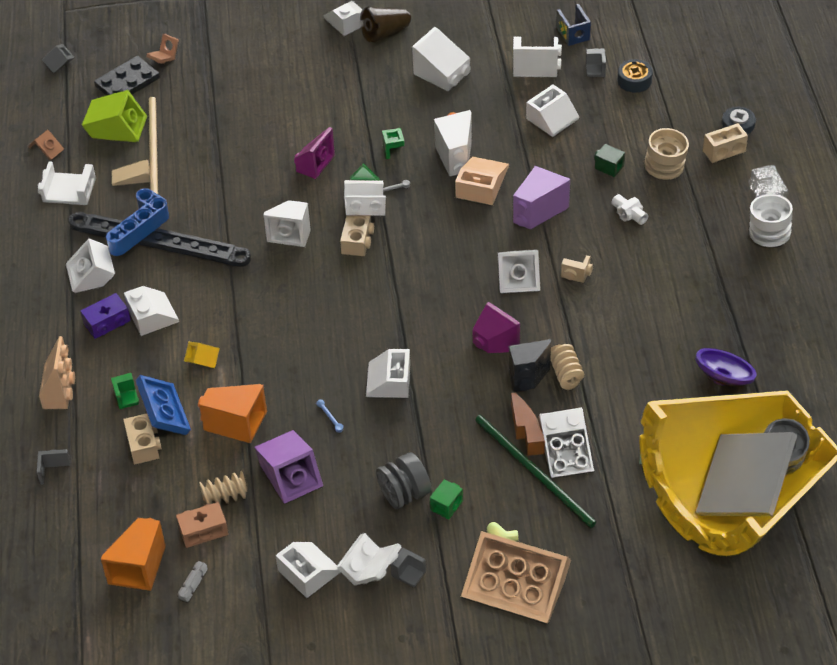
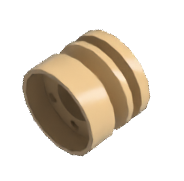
[644,128,689,180]

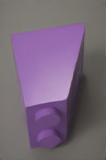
[513,166,570,229]
[255,430,323,504]

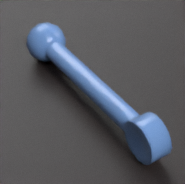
[316,399,343,433]

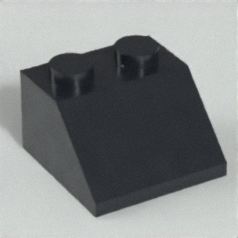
[509,339,551,392]

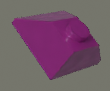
[294,127,335,179]
[472,302,520,353]

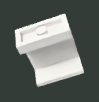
[513,37,561,77]
[38,162,96,205]
[344,180,386,215]

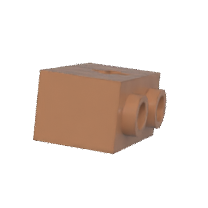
[176,502,228,548]

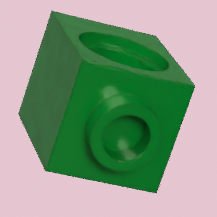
[430,479,463,520]

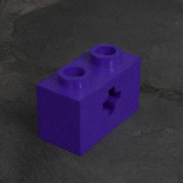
[80,293,130,339]

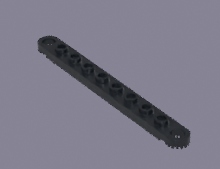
[68,212,251,267]

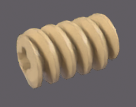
[551,344,584,390]
[199,471,247,504]

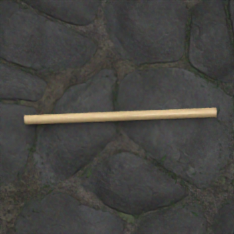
[149,97,158,194]

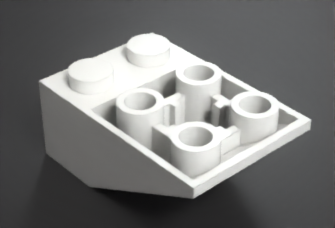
[538,408,594,478]

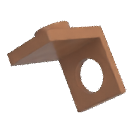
[146,34,179,64]
[28,130,64,160]

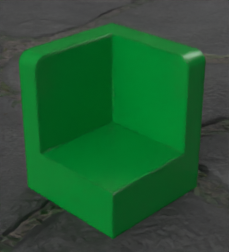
[382,128,404,159]
[350,163,380,181]
[111,373,139,410]

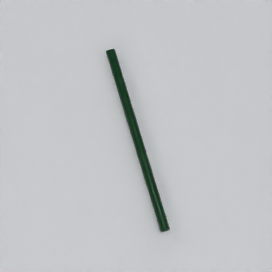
[475,415,597,528]

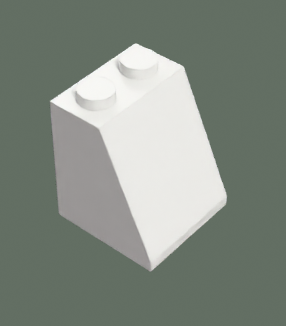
[412,27,471,91]
[434,110,472,176]

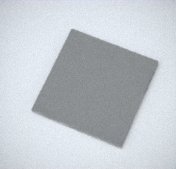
[696,432,797,516]

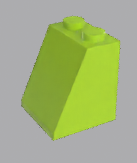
[82,90,147,142]

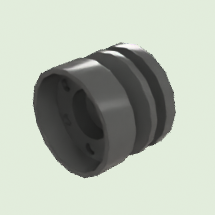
[764,418,810,475]
[376,452,432,510]

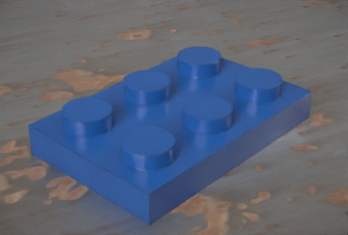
[135,375,191,435]

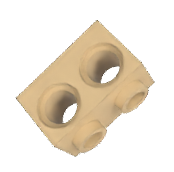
[703,123,748,163]
[340,215,374,256]
[124,413,162,465]

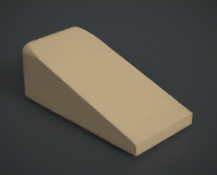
[112,160,150,186]

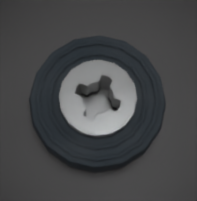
[722,107,756,134]

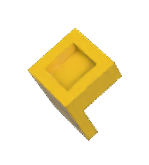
[184,341,220,368]

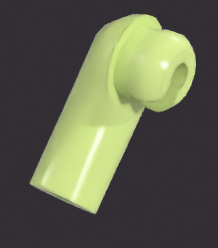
[487,522,519,541]

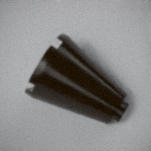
[360,7,411,42]

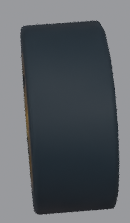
[617,59,653,93]

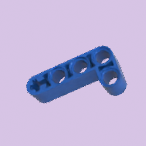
[106,188,169,256]

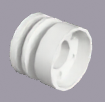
[749,194,793,247]

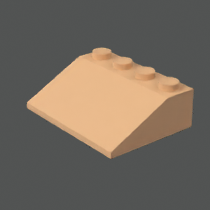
[461,531,571,623]

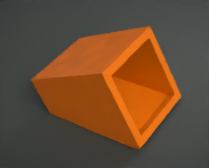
[198,384,267,443]
[101,518,166,591]

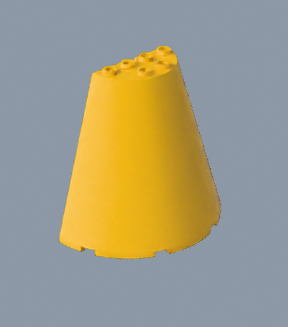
[639,391,837,556]

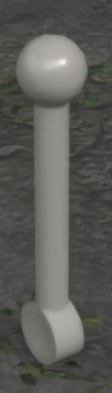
[383,180,410,192]

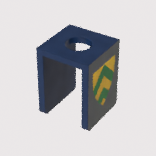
[556,4,591,46]

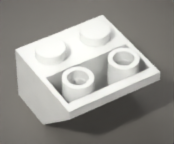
[526,85,579,137]
[366,349,410,398]
[276,542,341,598]

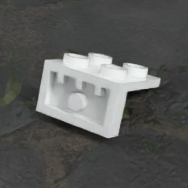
[337,533,401,586]

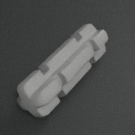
[178,561,207,602]

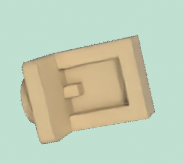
[561,255,593,283]

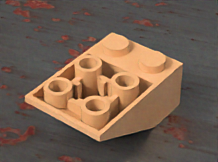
[455,157,509,205]
[39,336,75,409]

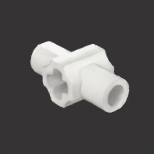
[612,194,648,225]

